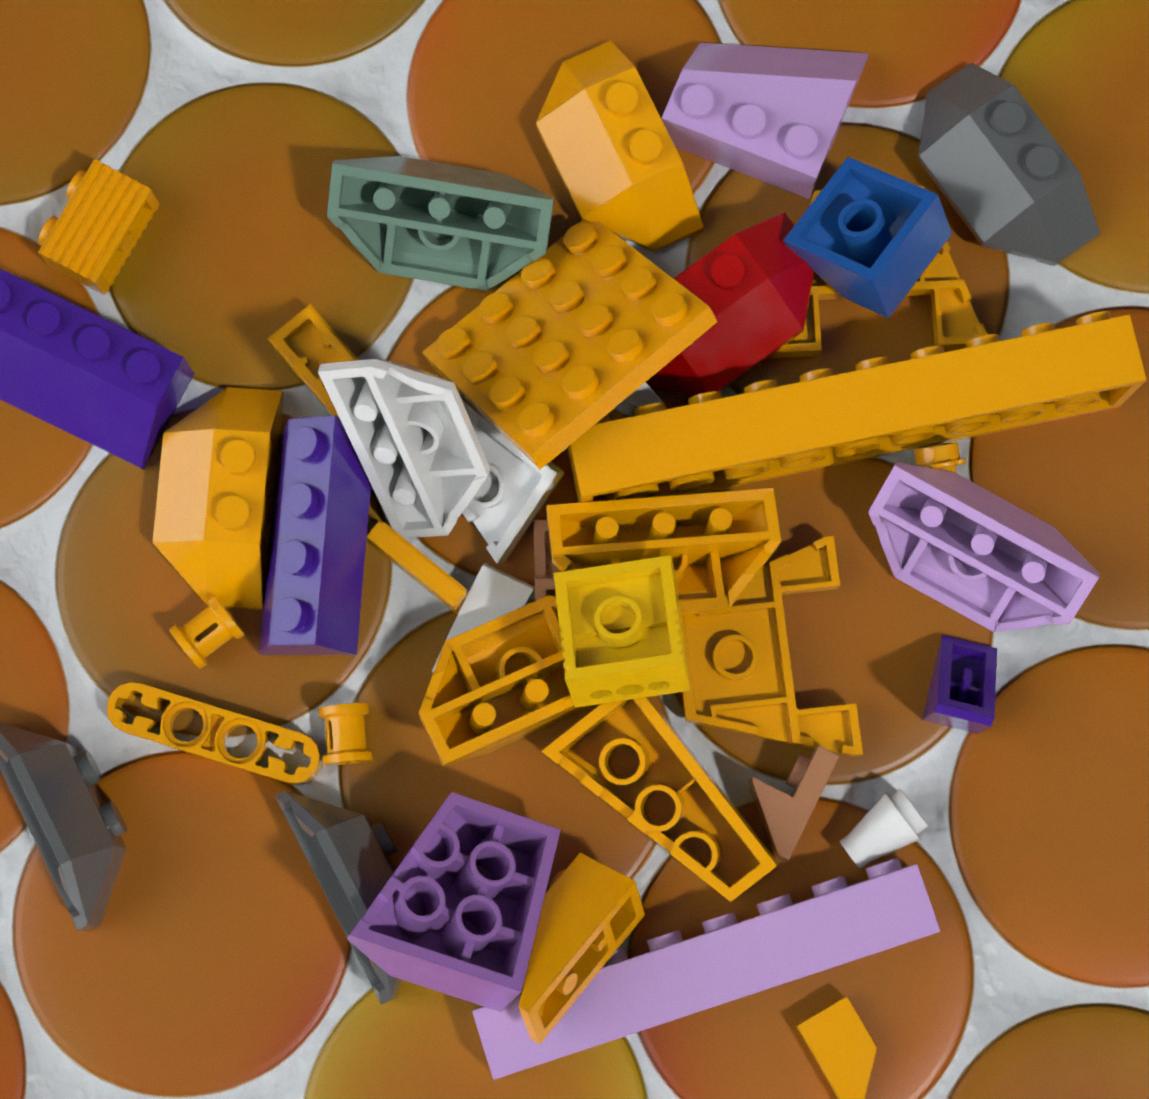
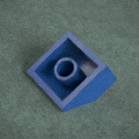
[783,157,952,319]

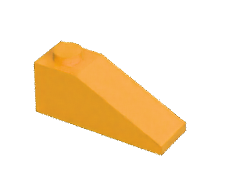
[519,853,645,1045]

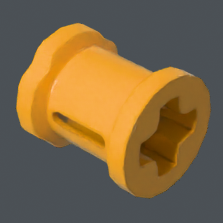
[169,595,245,669]
[318,703,373,766]

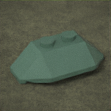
[327,156,555,291]

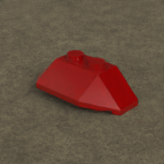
[646,212,815,395]

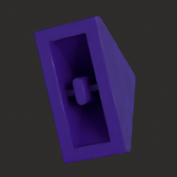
[922,635,997,734]

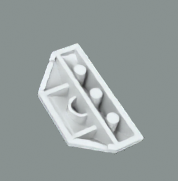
[318,359,490,538]

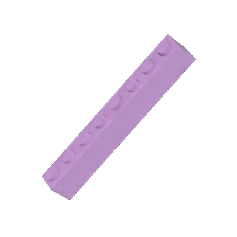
[472,858,941,1080]

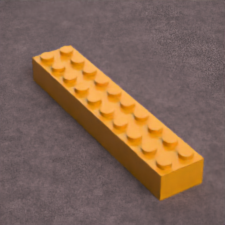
[568,311,1147,503]

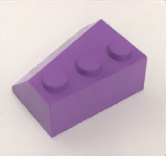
[347,792,561,1012]

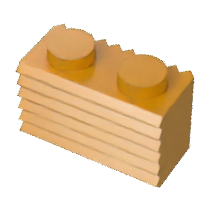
[38,159,159,295]

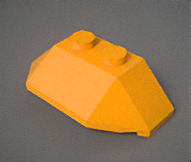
[536,41,704,253]
[152,387,284,610]
[546,488,781,615]
[418,595,593,767]

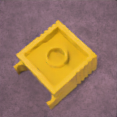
[553,555,691,708]

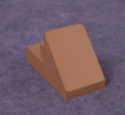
[747,746,840,862]

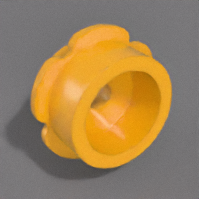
[913,442,966,473]

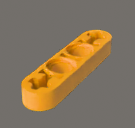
[106,682,323,785]

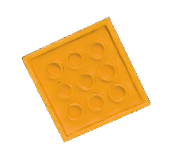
[422,221,718,470]

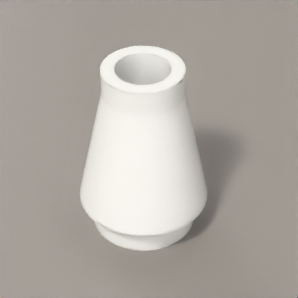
[840,789,928,869]

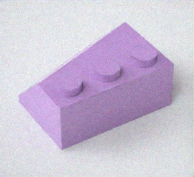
[661,43,870,200]

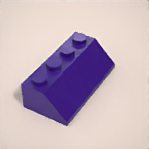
[0,269,195,470]
[259,415,371,655]

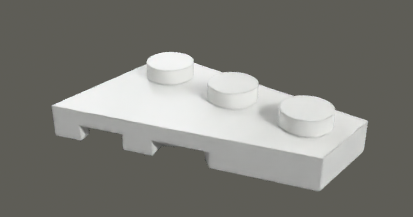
[437,375,565,564]

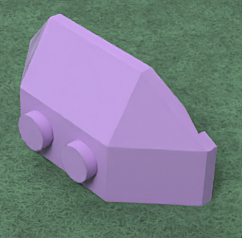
[868,462,1100,632]

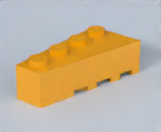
[541,697,779,902]

